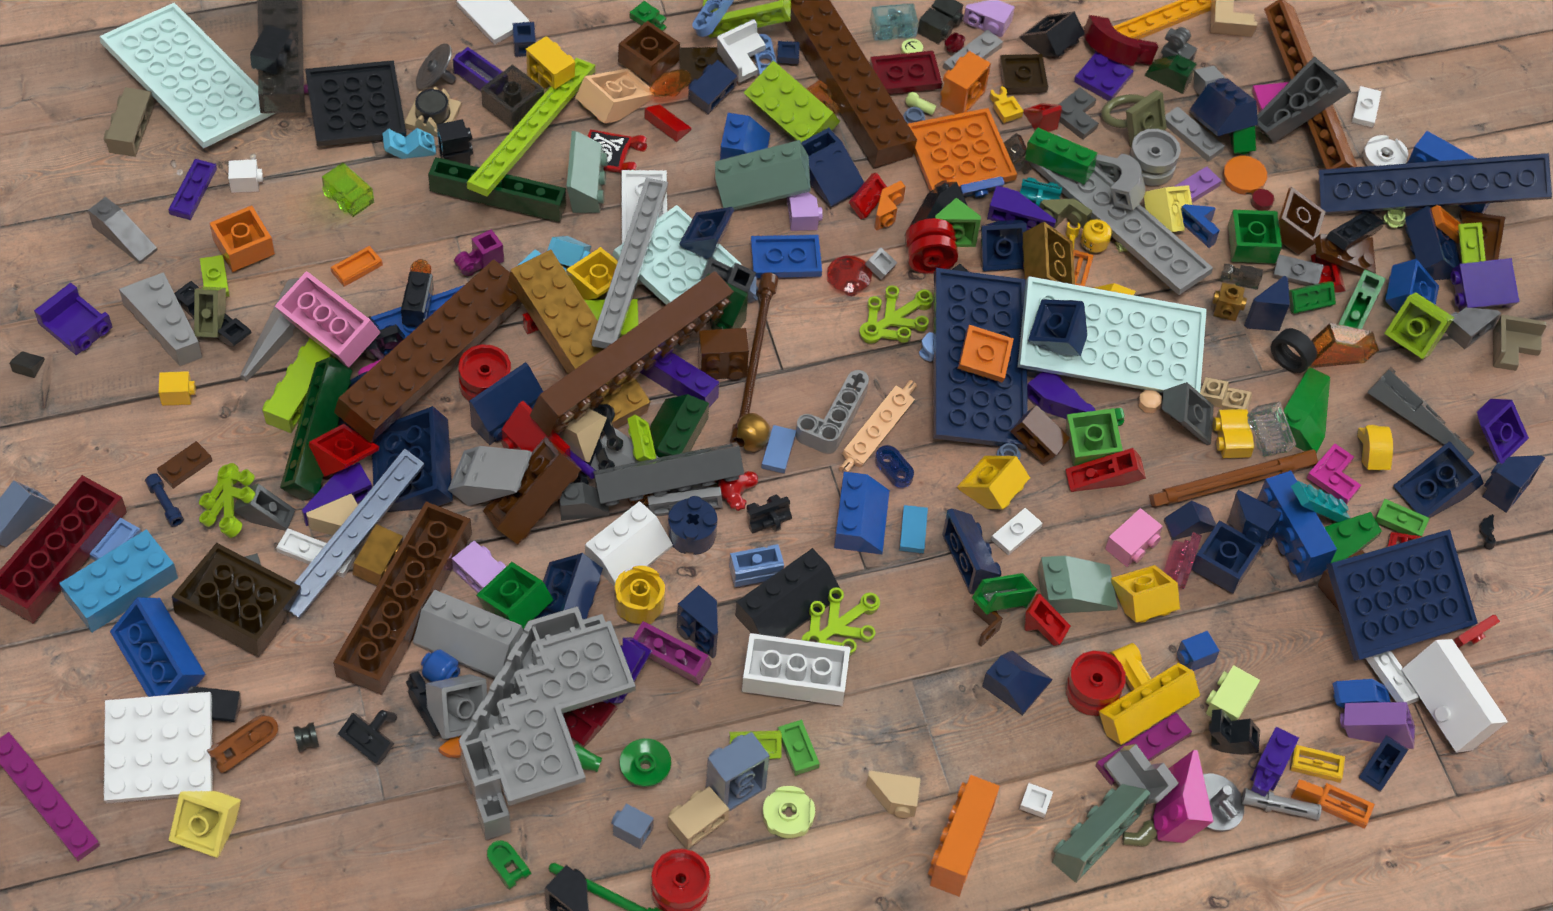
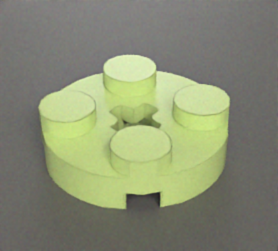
[763,786,815,838]

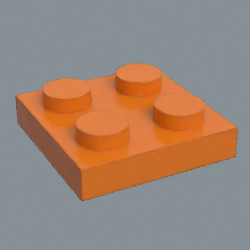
[958,325,1014,382]

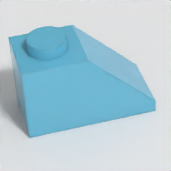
[547,236,591,266]

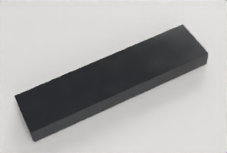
[1326,212,1385,251]

